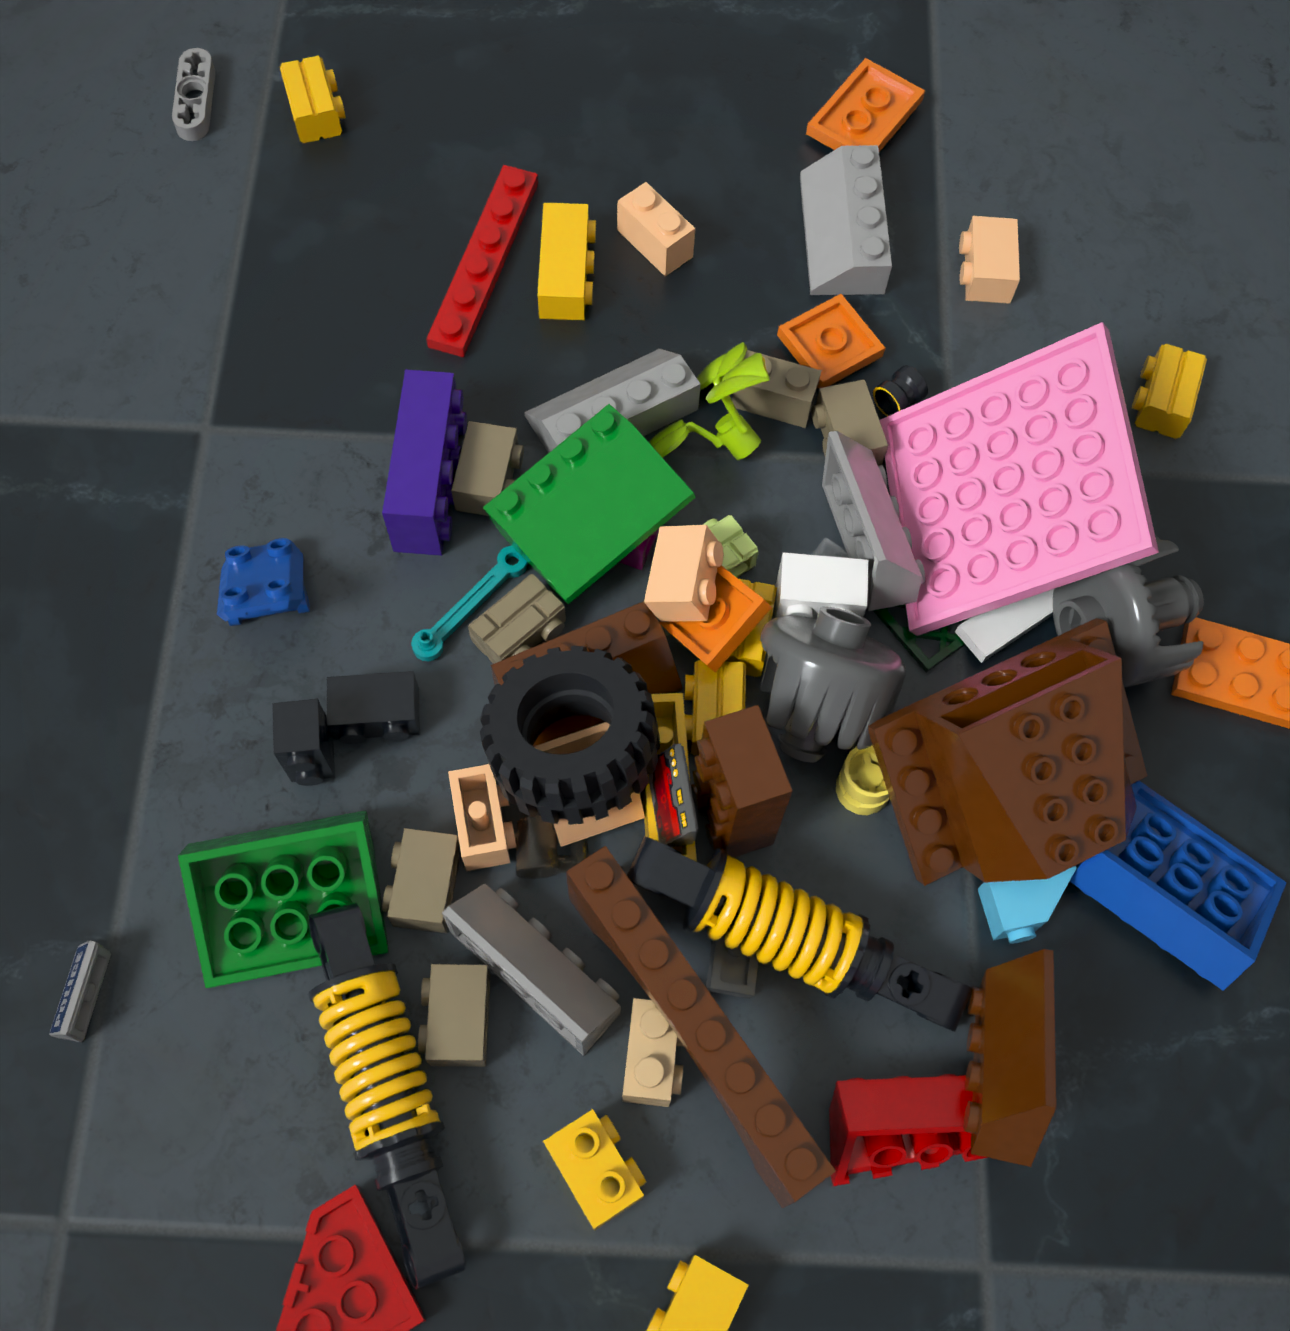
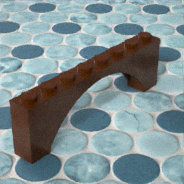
[566,845,836,1208]

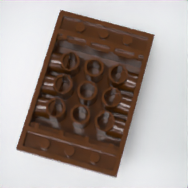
[868,618,1147,886]

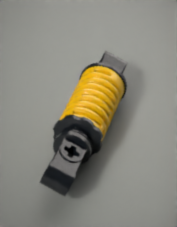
[627,836,973,1032]
[308,903,465,1290]

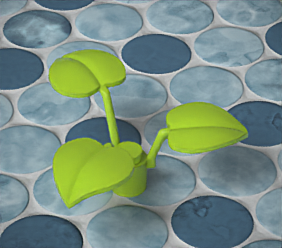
[649,342,770,460]

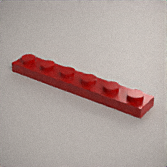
[426,165,539,358]

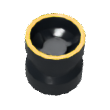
[873,365,928,416]

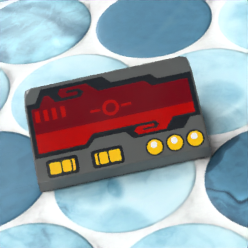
[648,743,698,847]

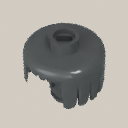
[1053,536,1204,688]
[760,607,906,763]

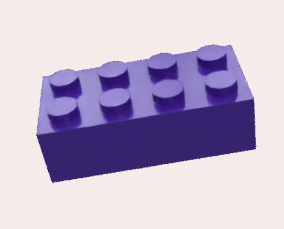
[382,369,467,556]

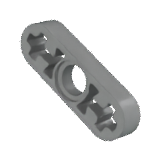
[172,48,216,141]

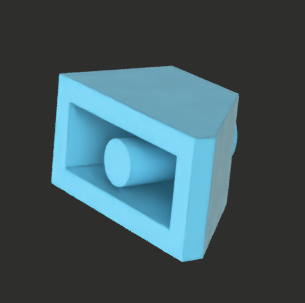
[978,866,1076,944]

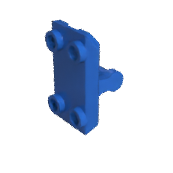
[217,538,310,626]

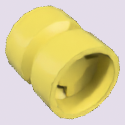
[836,745,890,815]

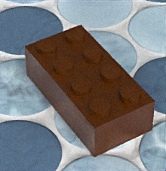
[691,705,793,858]

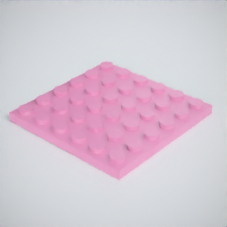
[879,322,1159,636]

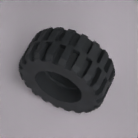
[480,646,660,825]

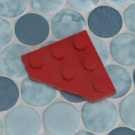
[276,1184,426,1331]

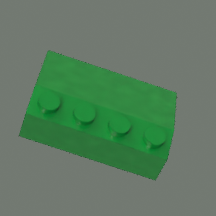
[483,404,696,604]
[178,810,389,988]

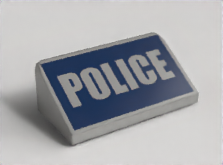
[49,941,111,1043]

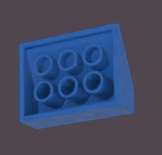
[1070,781,1287,991]

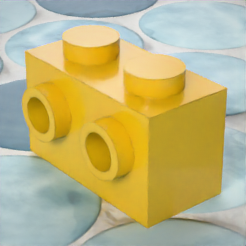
[543,1109,647,1231]

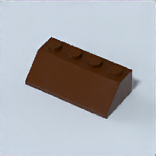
[491,601,682,747]
[964,949,1056,1167]

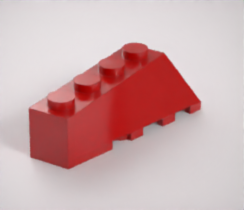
[829,1074,988,1186]

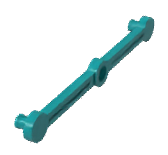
[411,545,528,662]

